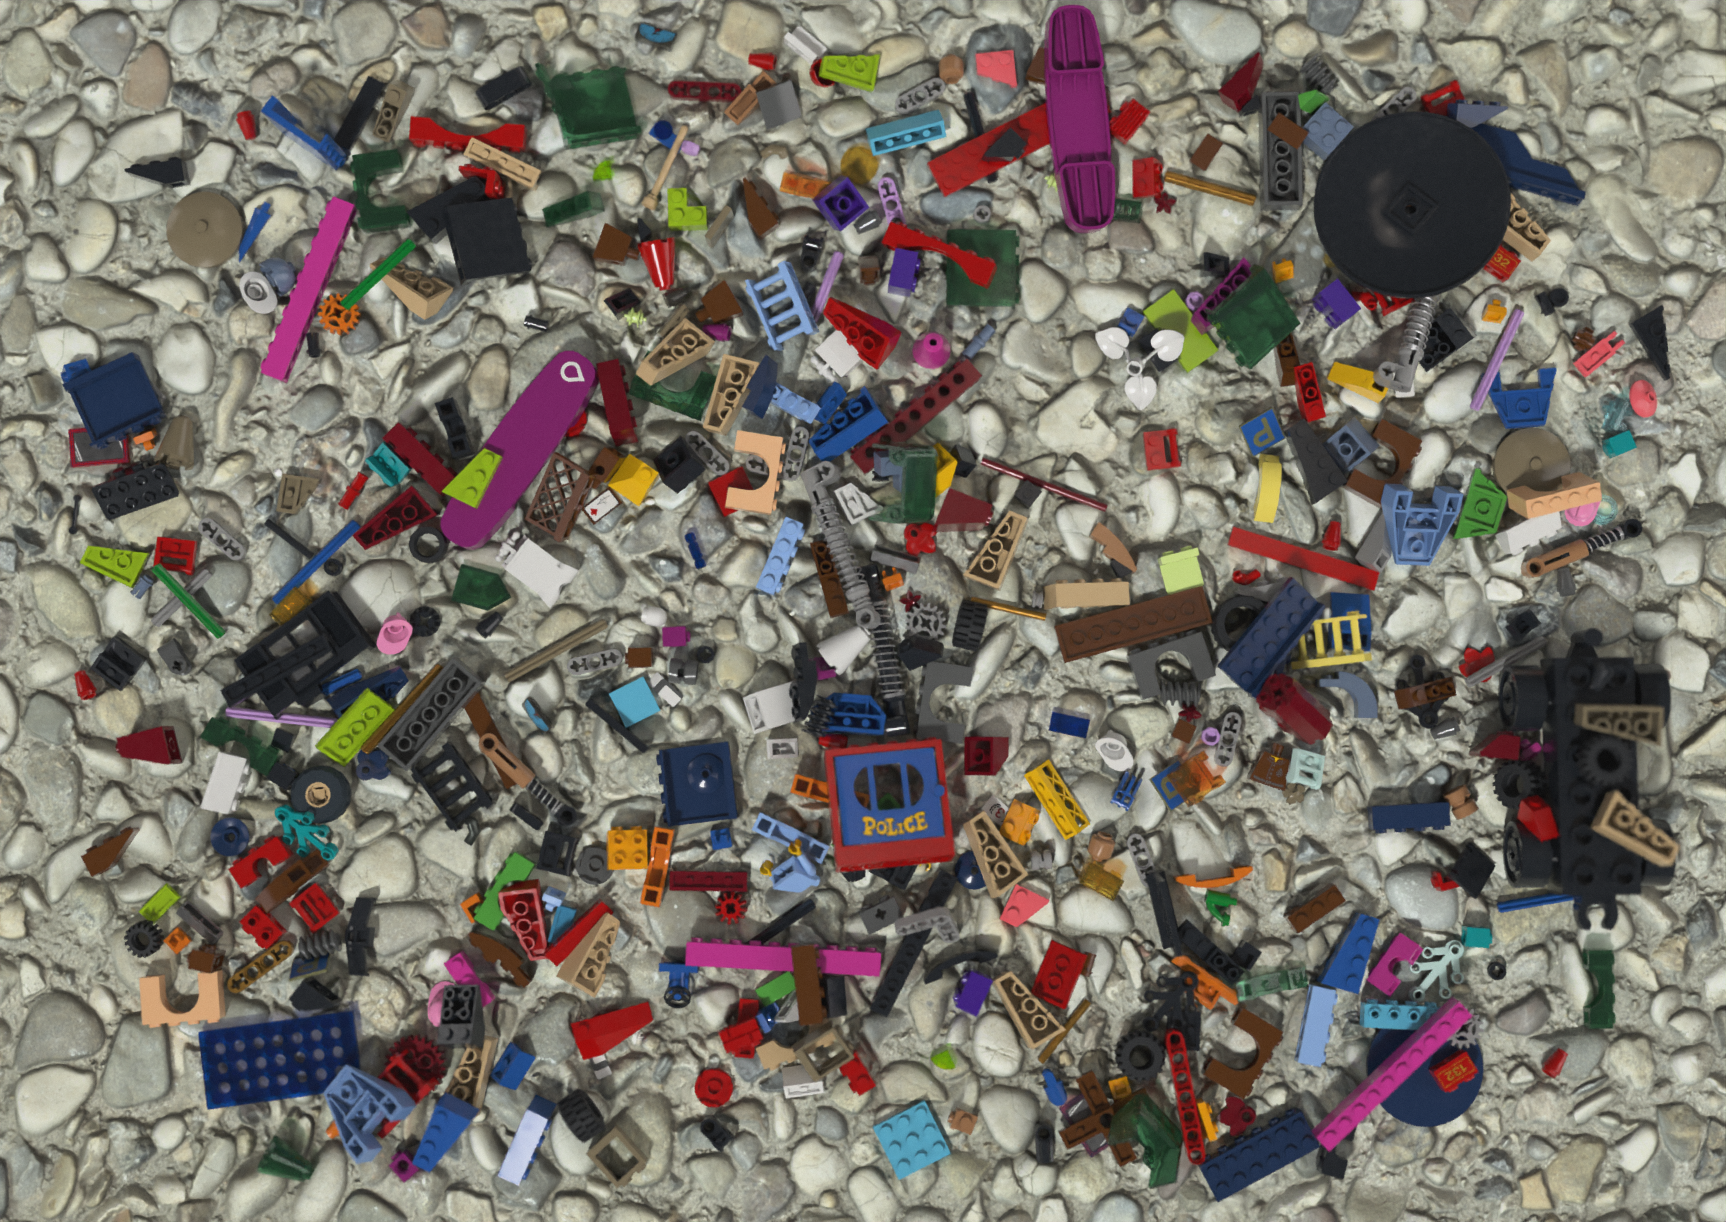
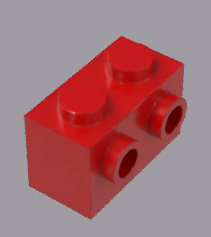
[239,904,288,949]
[839,1049,876,1096]

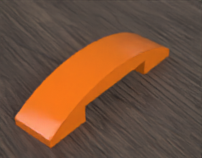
[1173,865,1253,888]

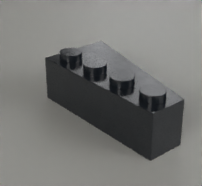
[406,176,489,245]
[1284,418,1348,505]

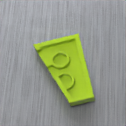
[819,54,880,92]
[442,448,503,509]
[80,546,150,588]

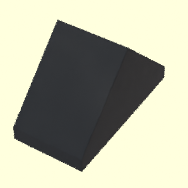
[1199,252,1230,277]
[604,288,641,321]

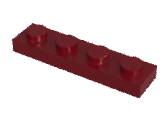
[669,871,747,892]

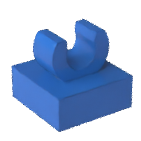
[710,828,733,850]

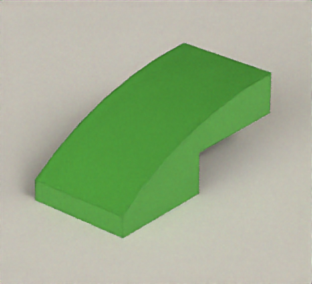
[755,971,795,1007]

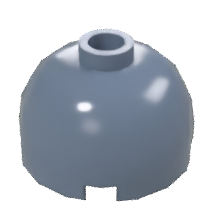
[259,257,296,296]

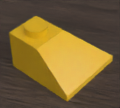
[918,442,957,498]
[608,454,660,506]

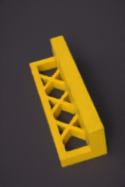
[1024,759,1090,840]

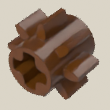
[1571,327,1596,351]

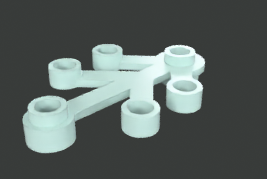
[1408,940,1464,1003]

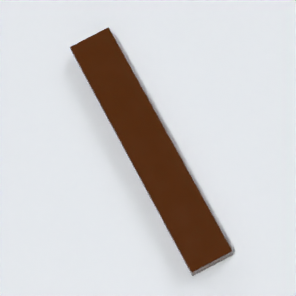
[464,692,517,789]

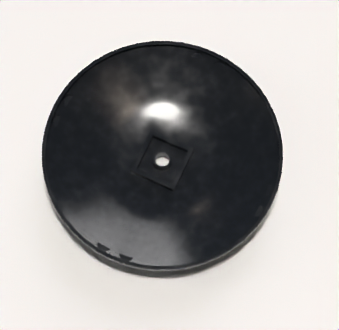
[1314,111,1511,299]

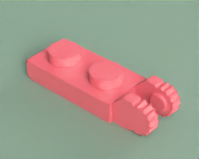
[1573,330,1625,377]

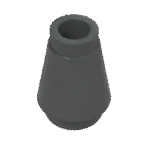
[853,210,883,234]
[1557,567,1577,597]
[1430,717,1460,740]

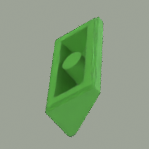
[1298,90,1329,115]

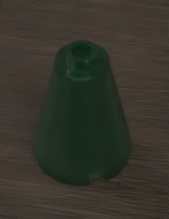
[256,1135,314,1182]

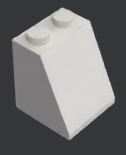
[743,680,797,734]

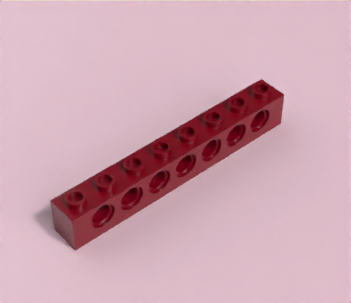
[850,359,982,476]

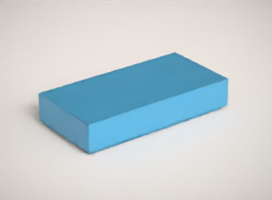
[547,905,577,943]

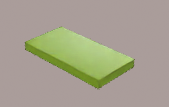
[1142,289,1219,373]
[315,688,395,767]

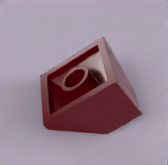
[964,737,1009,776]

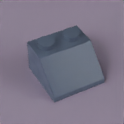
[1322,417,1380,474]

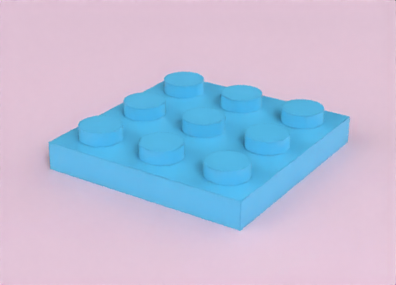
[873,1100,951,1180]

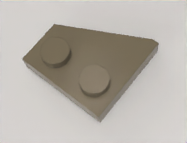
[276,474,320,515]

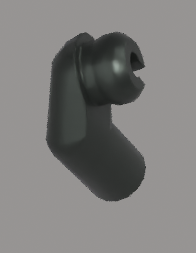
[464,816,481,846]

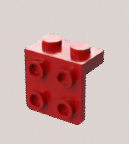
[458,164,504,200]

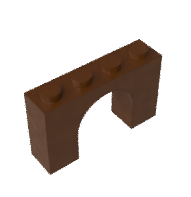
[1342,419,1422,509]
[1201,1006,1283,1099]

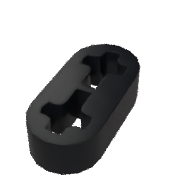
[509,802,544,831]

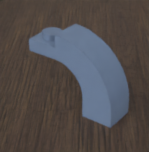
[1316,671,1378,718]

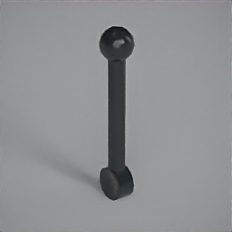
[69,494,81,534]

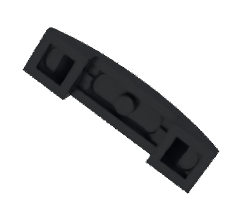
[923,950,998,985]

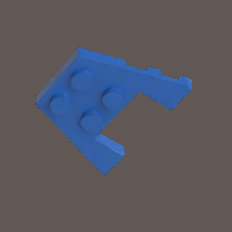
[1480,368,1557,429]

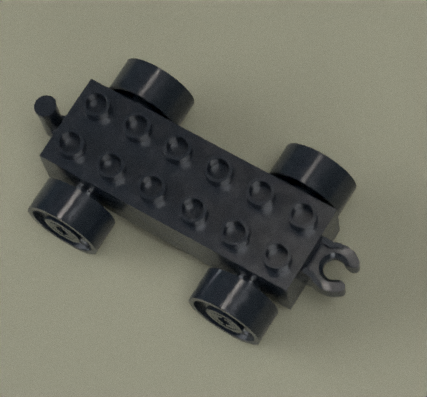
[1498,628,1676,931]

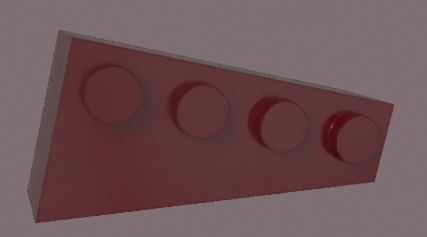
[596,359,638,447]
[382,422,458,497]
[352,485,439,550]

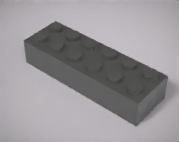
[1258,92,1303,211]
[377,657,486,771]

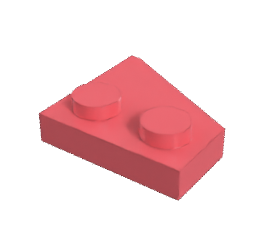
[975,50,1017,88]
[999,884,1050,927]

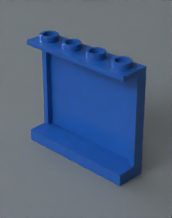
[261,95,347,171]

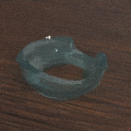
[1592,495,1618,525]

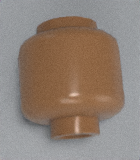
[939,54,964,84]
[1087,831,1115,862]

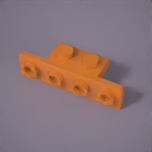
[1171,955,1243,1010]

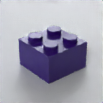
[812,176,870,231]
[888,248,921,297]
[1312,278,1361,329]
[952,967,993,1017]

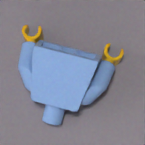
[760,839,820,893]

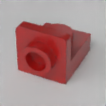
[1431,871,1460,892]

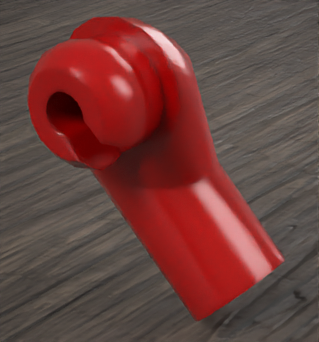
[1351,292,1377,311]
[1232,569,1261,585]

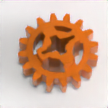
[318,293,361,336]

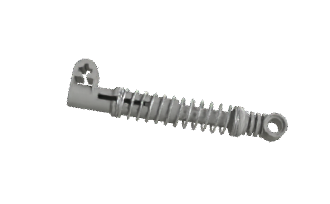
[1373,294,1440,393]
[800,461,881,629]

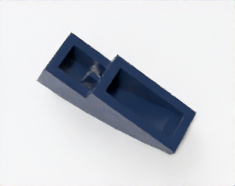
[742,355,778,419]

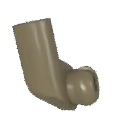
[759,144,789,160]

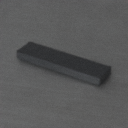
[334,75,386,152]
[585,698,650,753]

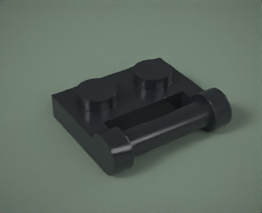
[536,831,580,876]
[1164,1009,1201,1051]

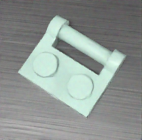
[1286,748,1325,790]

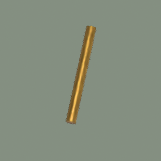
[971,597,1046,621]
[1037,999,1091,1064]

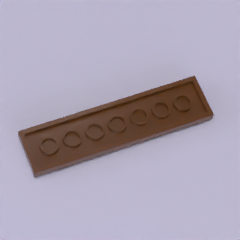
[1054,586,1213,663]

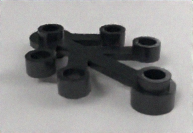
[1394,655,1449,729]
[1143,971,1199,1032]

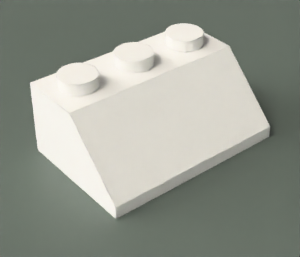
[1495,511,1562,556]
[200,752,252,814]

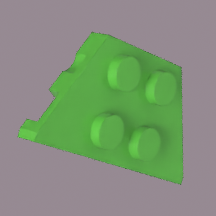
[1452,468,1507,539]

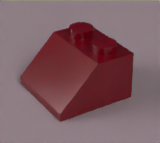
[1469,731,1520,760]

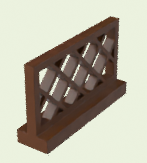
[525,452,597,543]

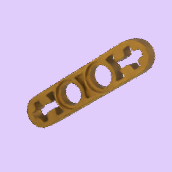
[227,940,294,993]

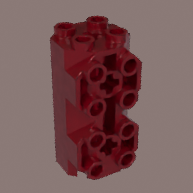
[1256,673,1333,745]

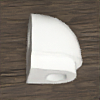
[641,606,667,627]

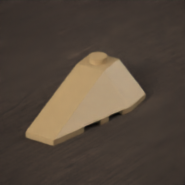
[370,257,453,320]
[556,912,620,998]

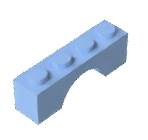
[752,812,830,864]

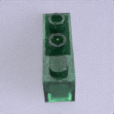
[542,191,605,227]

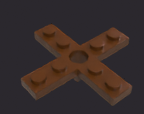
[1058,1070,1154,1167]

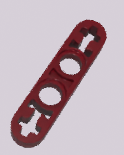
[667,81,741,102]

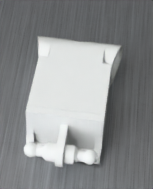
[811,304,867,383]
[495,531,580,609]

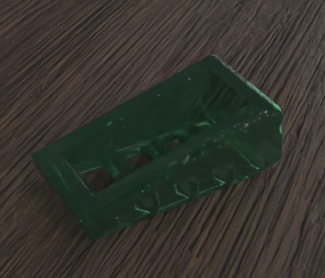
[1113,198,1143,223]

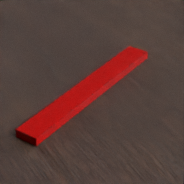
[1227,527,1379,591]

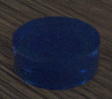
[653,120,673,140]

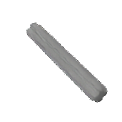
[151,568,212,627]

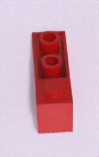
[1293,362,1326,422]

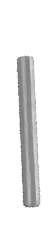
[1465,636,1547,687]

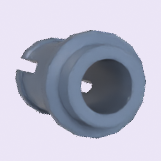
[130,574,154,599]

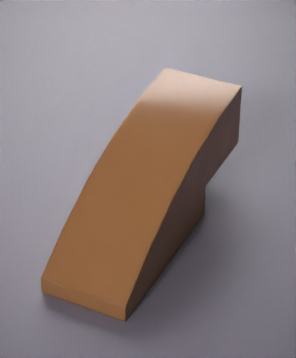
[724,71,777,125]
[1089,522,1137,574]

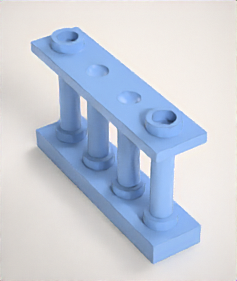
[745,261,820,351]

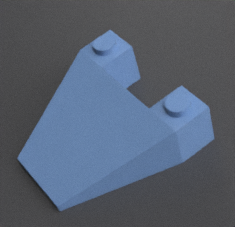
[1381,484,1464,566]
[324,1064,417,1164]

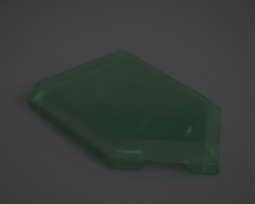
[451,564,512,611]

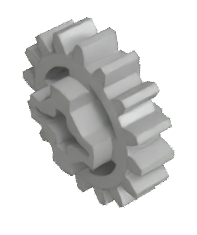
[905,603,946,641]
[1446,1005,1484,1049]

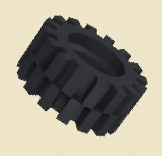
[124,920,164,958]

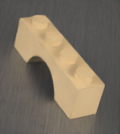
[756,1018,836,1071]

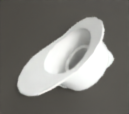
[239,272,277,314]
[1095,730,1134,771]

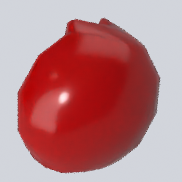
[809,58,835,88]

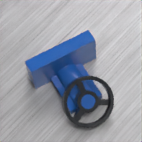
[659,962,699,1008]

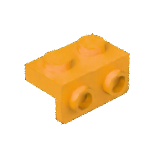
[999,799,1040,846]
[1186,1098,1218,1141]

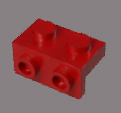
[1132,157,1163,199]

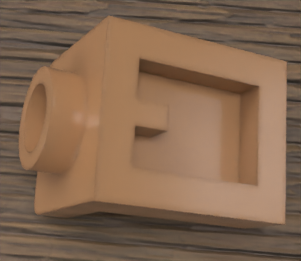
[947,1107,978,1135]

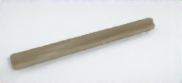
[504,619,608,682]

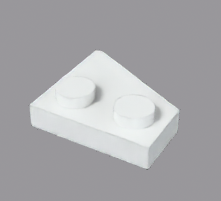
[833,483,884,526]

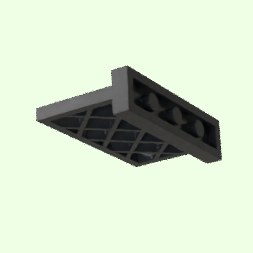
[1145,869,1183,957]

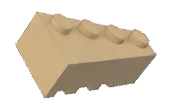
[1503,193,1551,262]
[636,318,715,386]
[703,354,760,436]
[963,511,1028,591]
[1591,791,1680,867]
[962,811,1028,899]
[444,1035,498,1117]

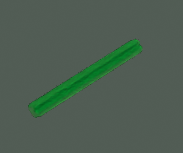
[340,239,416,310]
[152,564,226,639]

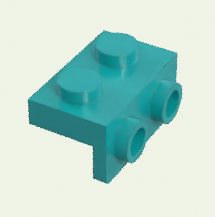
[365,442,413,487]

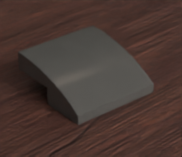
[756,79,802,130]

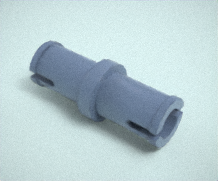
[962,324,996,360]

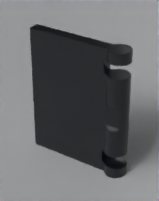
[1448,842,1496,899]

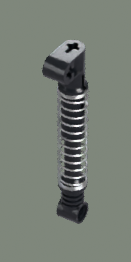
[857,563,911,737]

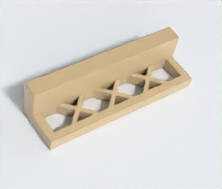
[464,137,542,191]

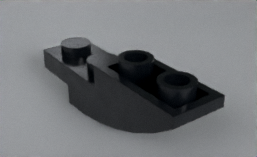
[789,642,817,722]
[1177,919,1245,986]

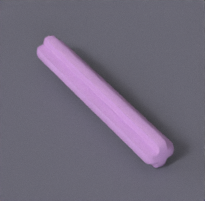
[811,251,844,323]

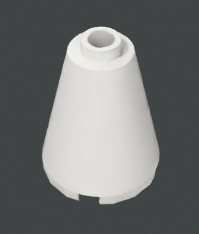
[816,625,871,675]

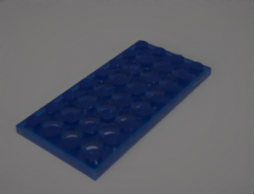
[198,1010,361,1110]

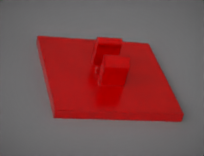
[708,466,754,517]

